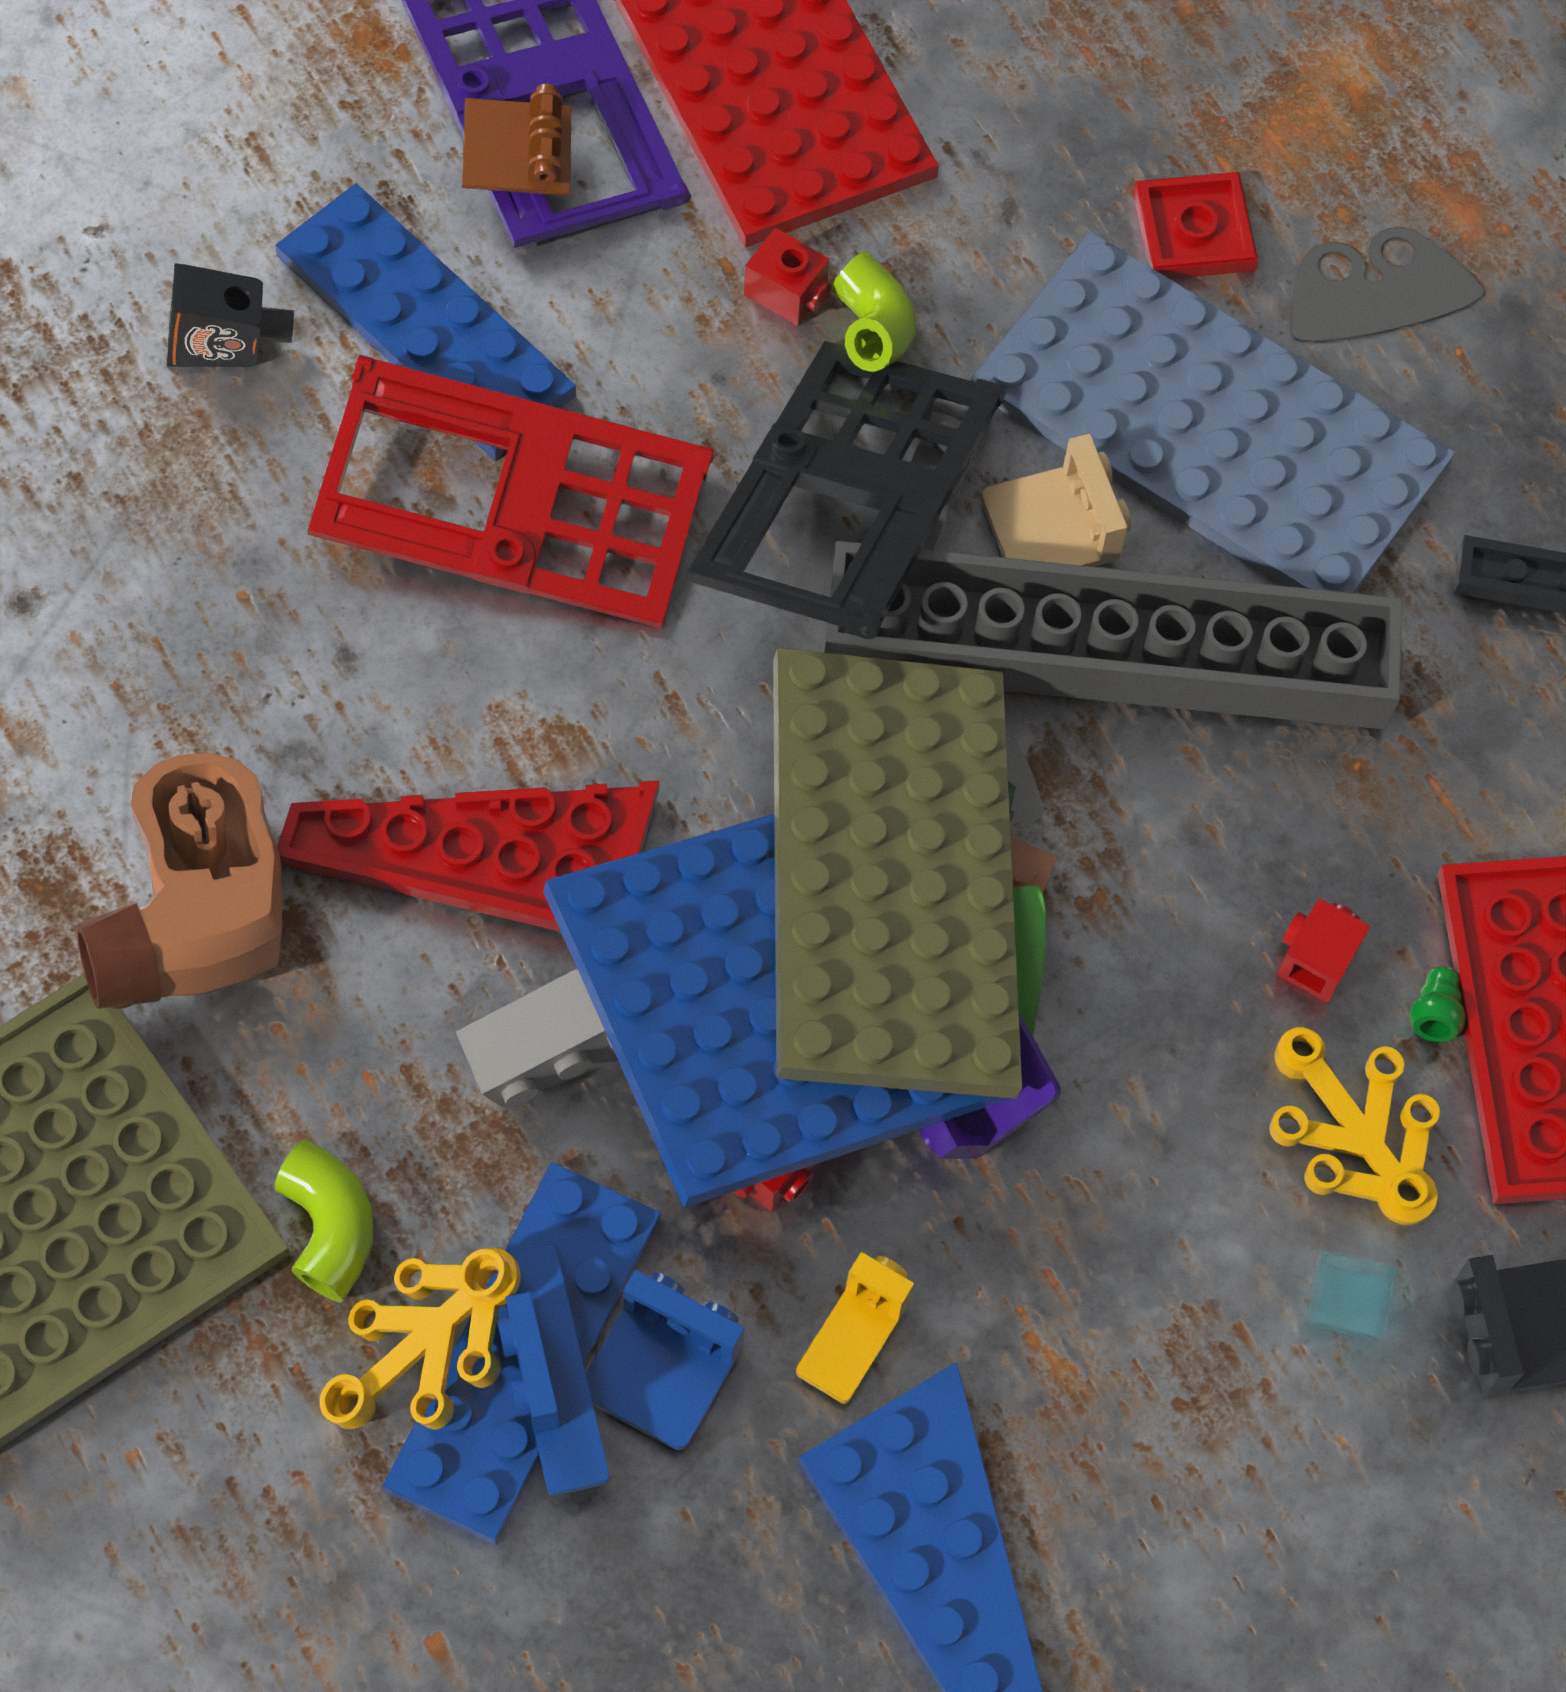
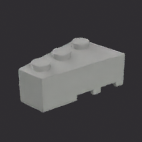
[455,968,618,1107]

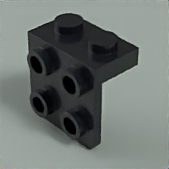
[1452,1255,1566,1397]

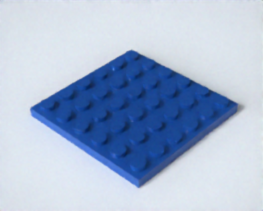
[543,814,1012,1208]

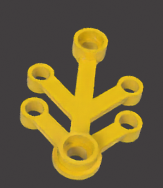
[1269,1027,1440,1225]
[320,1247,521,1430]

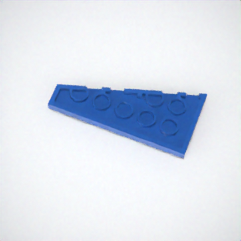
[798,1362,1043,1692]

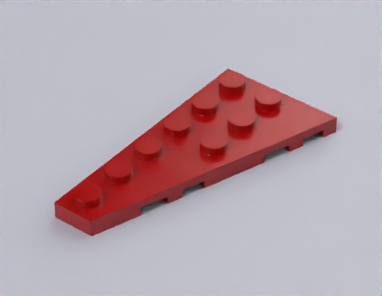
[277,780,659,932]

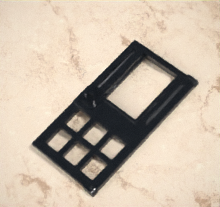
[687,341,1006,639]

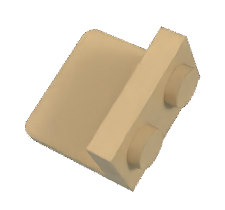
[982,433,1131,567]

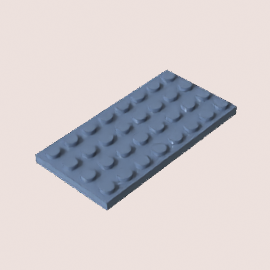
[970,231,1455,593]

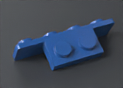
[497,1244,610,1496]

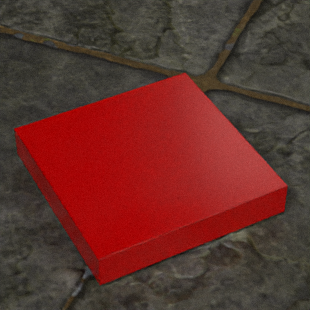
[1133,172,1259,279]

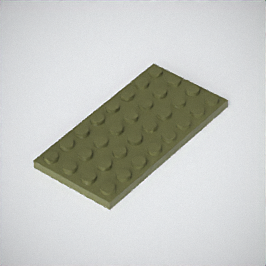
[773,648,1022,1099]

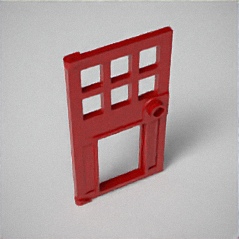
[308,355,714,629]

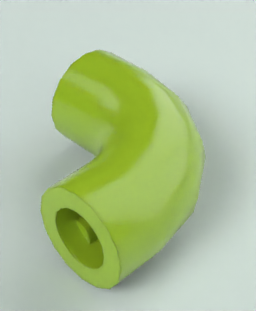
[831,251,916,372]
[274,1138,373,1303]

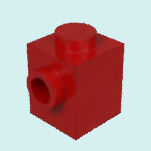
[744,228,832,326]
[1277,898,1371,1003]

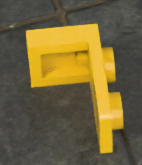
[796,1252,915,1404]

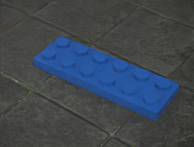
[275,183,576,461]
[382,1162,660,1545]

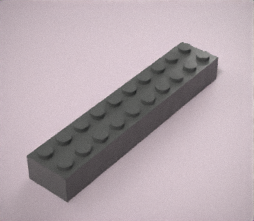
[825,541,1402,730]

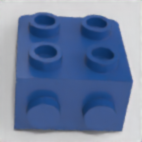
[586,1269,745,1450]

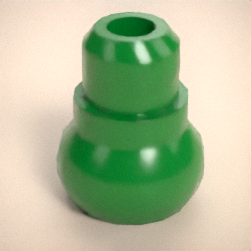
[1409,966,1466,1042]

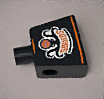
[167,263,294,367]

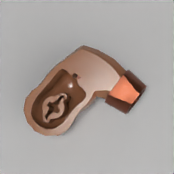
[76,753,282,1009]

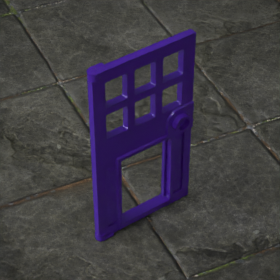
[401,0,691,248]

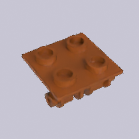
[462,84,572,196]

